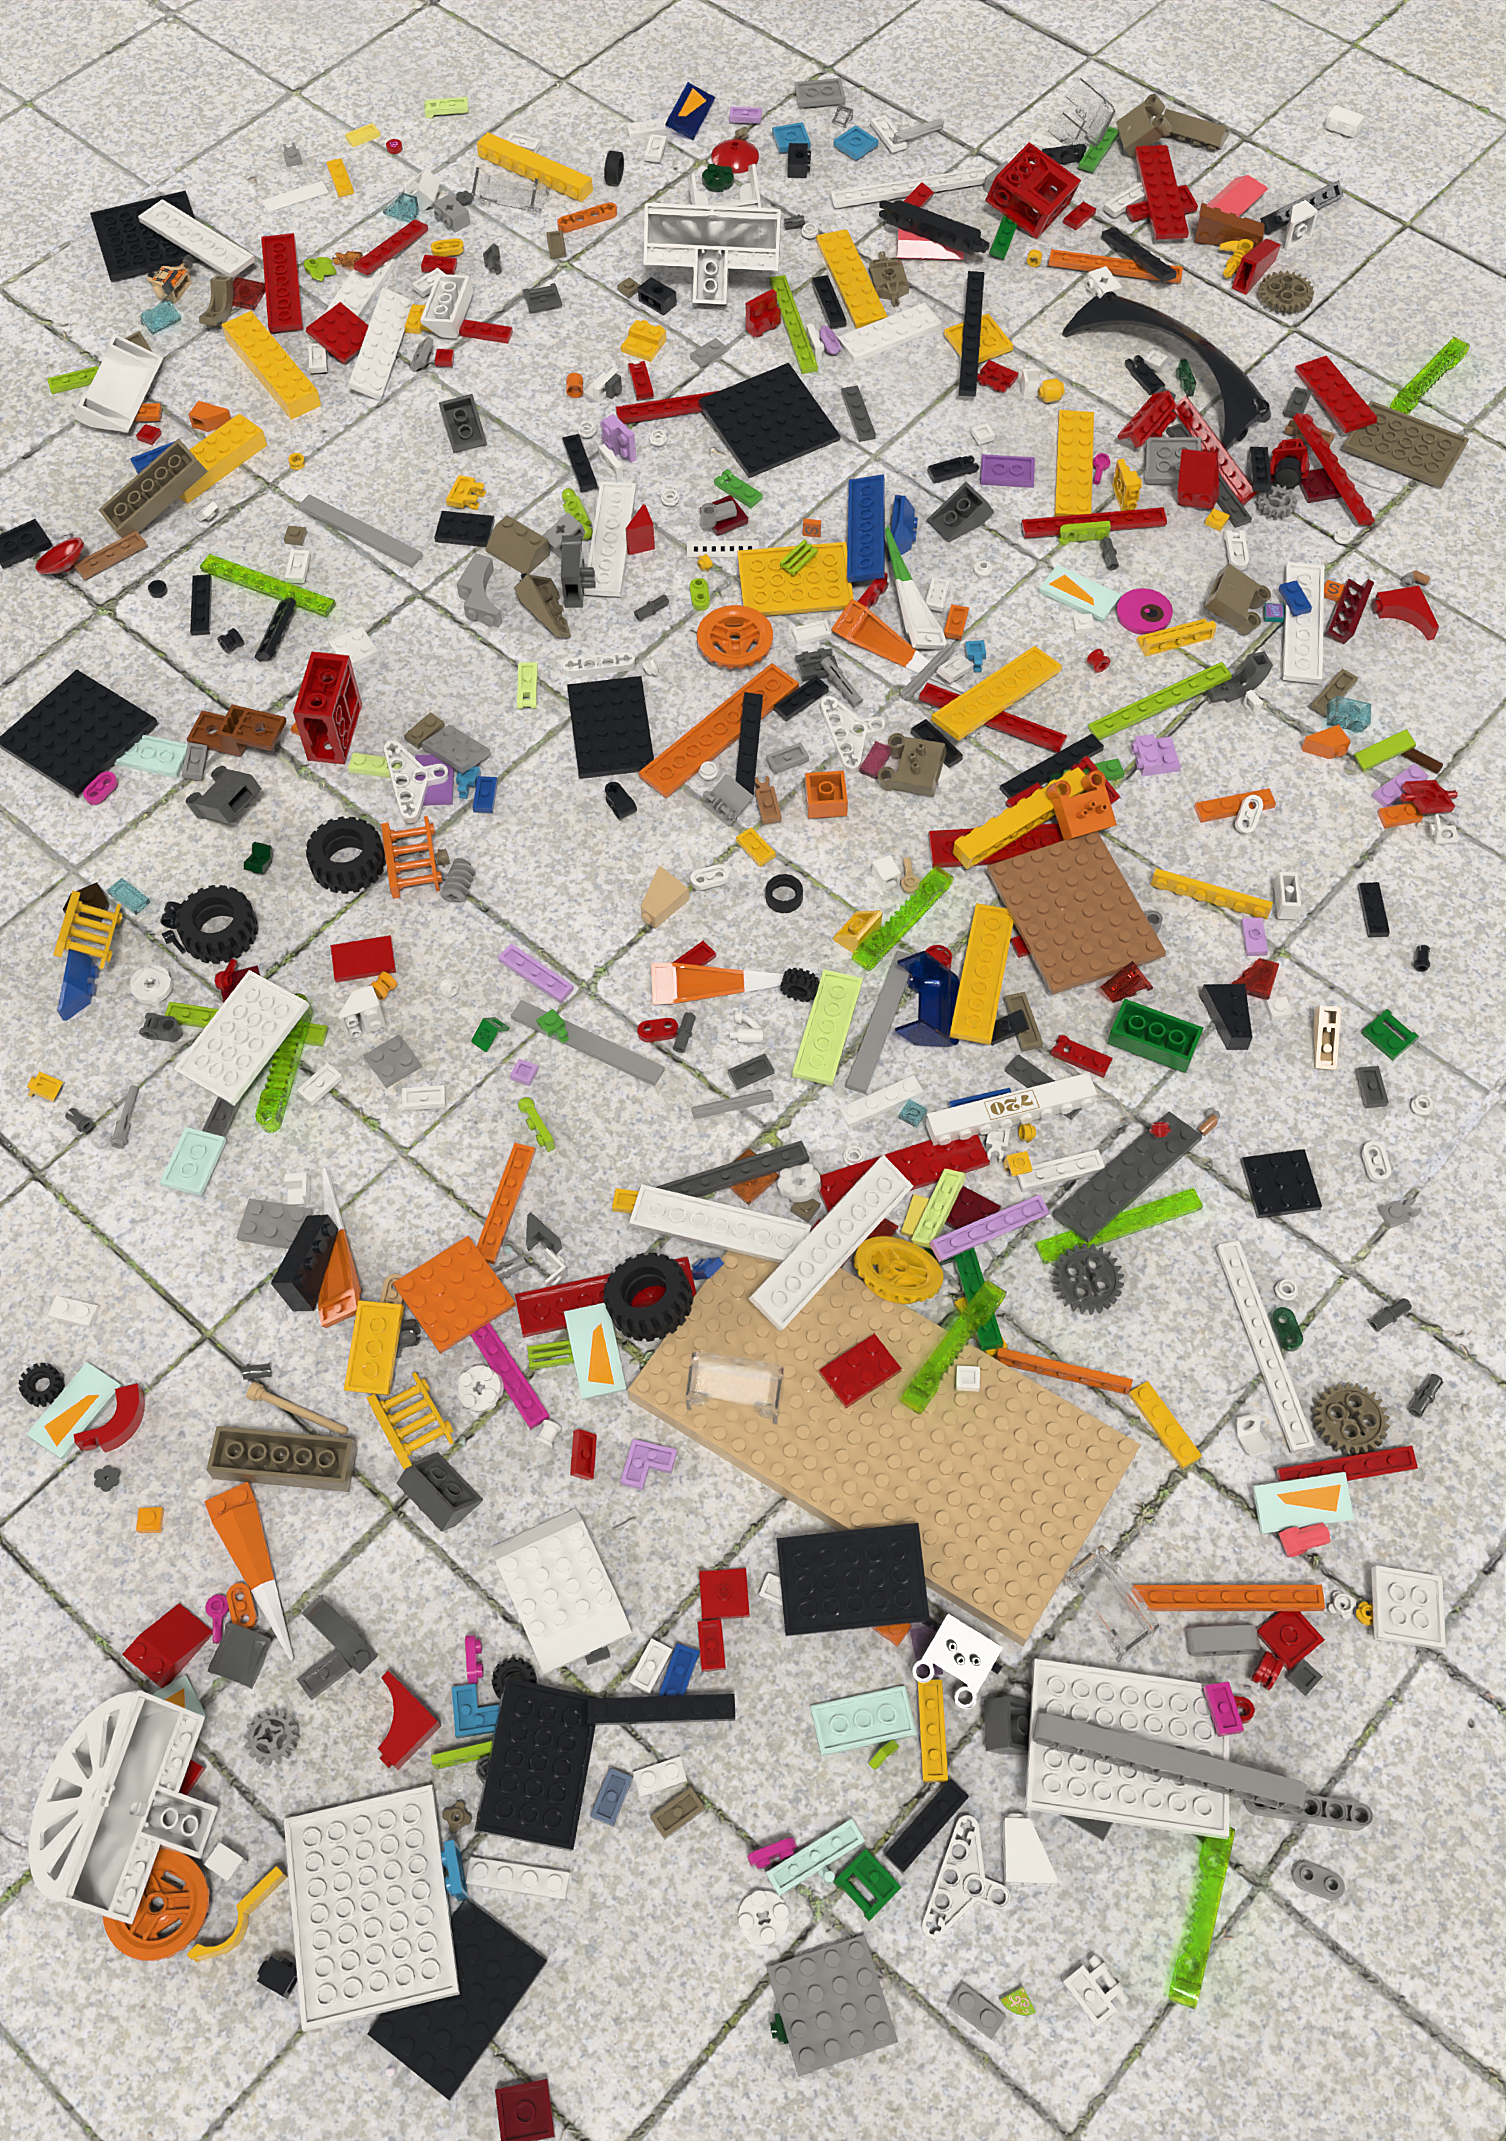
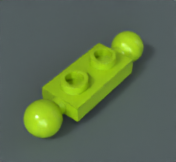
[562,488,593,540]

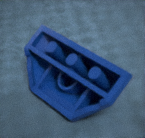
[888,495,918,561]
[57,940,99,1021]

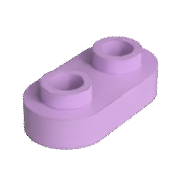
[819,325,841,354]

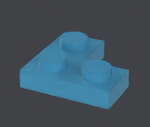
[451,1684,499,1739]

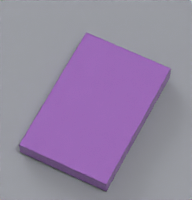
[980,454,1035,488]
[415,754,454,806]

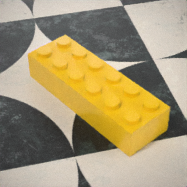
[179,413,267,504]

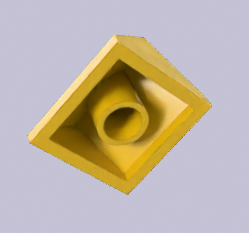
[832,910,882,955]

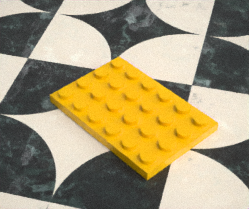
[737,542,854,616]

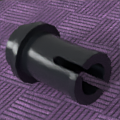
[1414,945,1431,972]

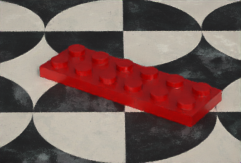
[1295,355,1378,434]

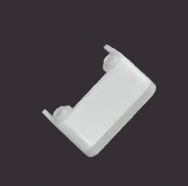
[688,164,761,208]

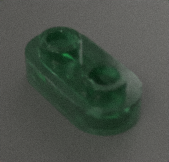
[1271,1307,1303,1352]

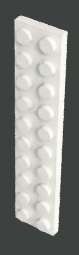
[748,1155,913,1331]

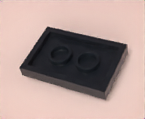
[434,511,495,547]
[0,519,52,569]

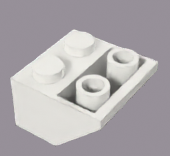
[338,985,386,1039]

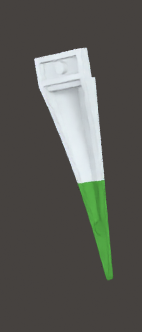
[885,526,947,650]

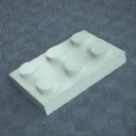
[160,1127,227,1196]

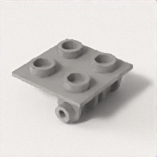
[701,774,754,827]

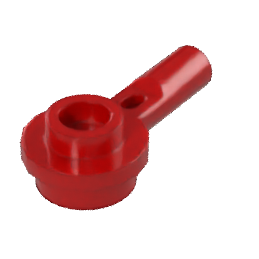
[215,959,238,991]

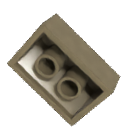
[485,515,550,574]

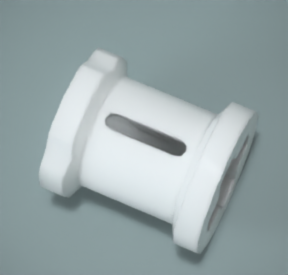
[533,1420,562,1450]

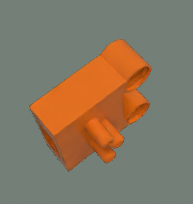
[1047,770,1117,840]

